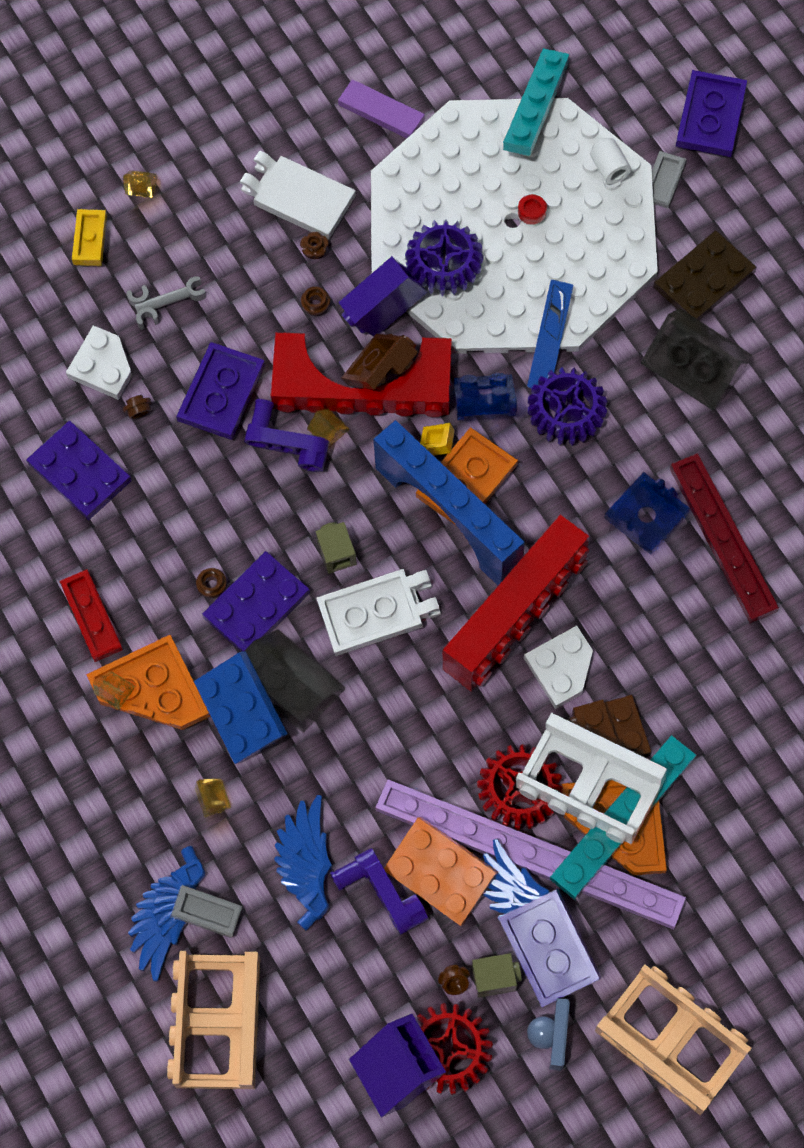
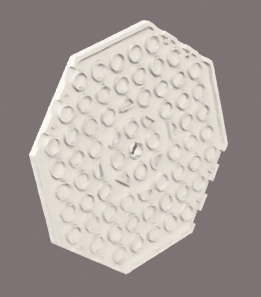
[371,98,658,354]

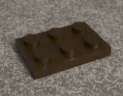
[653,230,757,325]

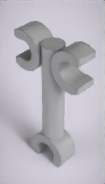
[127,276,206,330]

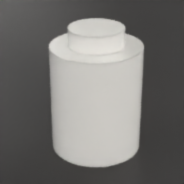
[590,138,631,184]

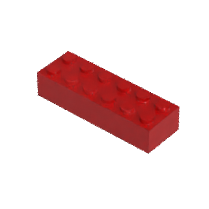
[442,514,590,692]

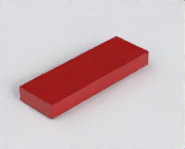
[59,569,123,662]

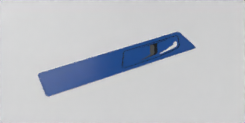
[527,280,573,388]

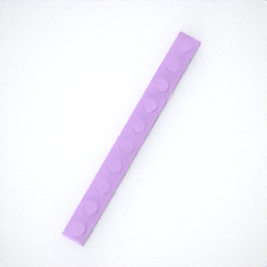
[375,780,686,930]

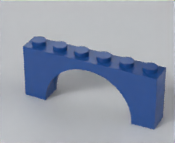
[373,420,525,585]

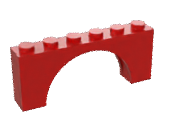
[271,332,452,417]

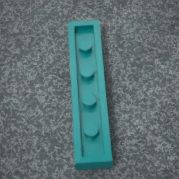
[503,48,570,156]

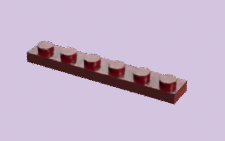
[670,453,779,623]

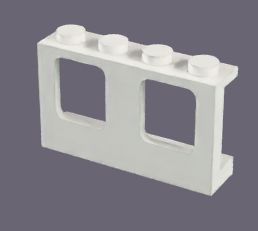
[516,713,667,845]

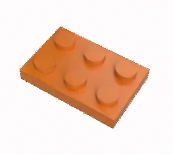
[416,427,518,525]
[384,817,498,926]

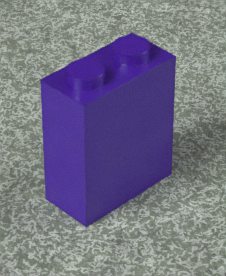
[338,256,428,337]
[349,1014,446,1118]

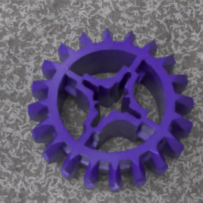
[405,219,484,297]
[527,367,607,445]

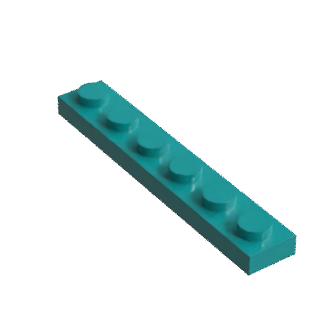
[550,735,696,900]

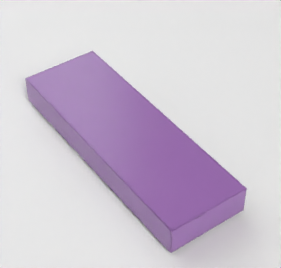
[338,79,425,138]

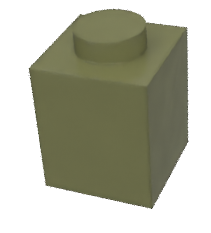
[315,522,357,574]
[472,953,522,998]

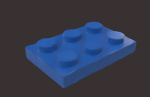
[194,651,287,764]

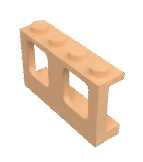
[167,951,260,1089]
[595,965,751,1115]

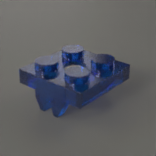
[453,373,517,420]
[604,472,690,555]

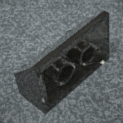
[641,308,753,411]
[245,629,346,733]

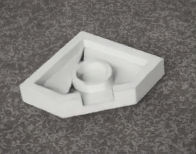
[66,325,132,400]
[524,626,593,709]

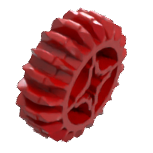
[477,744,563,830]
[417,1003,493,1095]

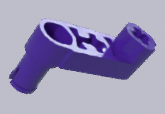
[244,399,329,472]
[330,848,429,935]

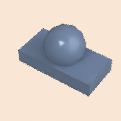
[527,998,570,1071]

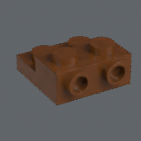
[341,334,418,389]
[568,695,651,757]

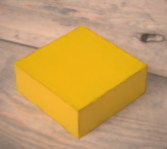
[420,423,455,456]

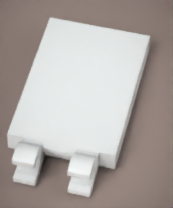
[240,151,356,240]
[317,569,441,656]

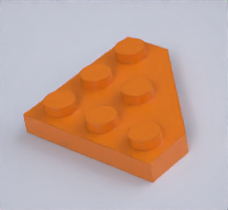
[86,635,211,730]
[561,780,667,875]

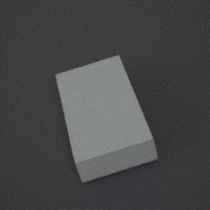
[652,151,686,209]
[170,885,242,938]

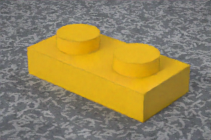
[72,209,107,266]

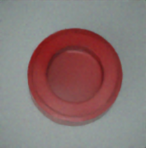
[518,194,547,225]

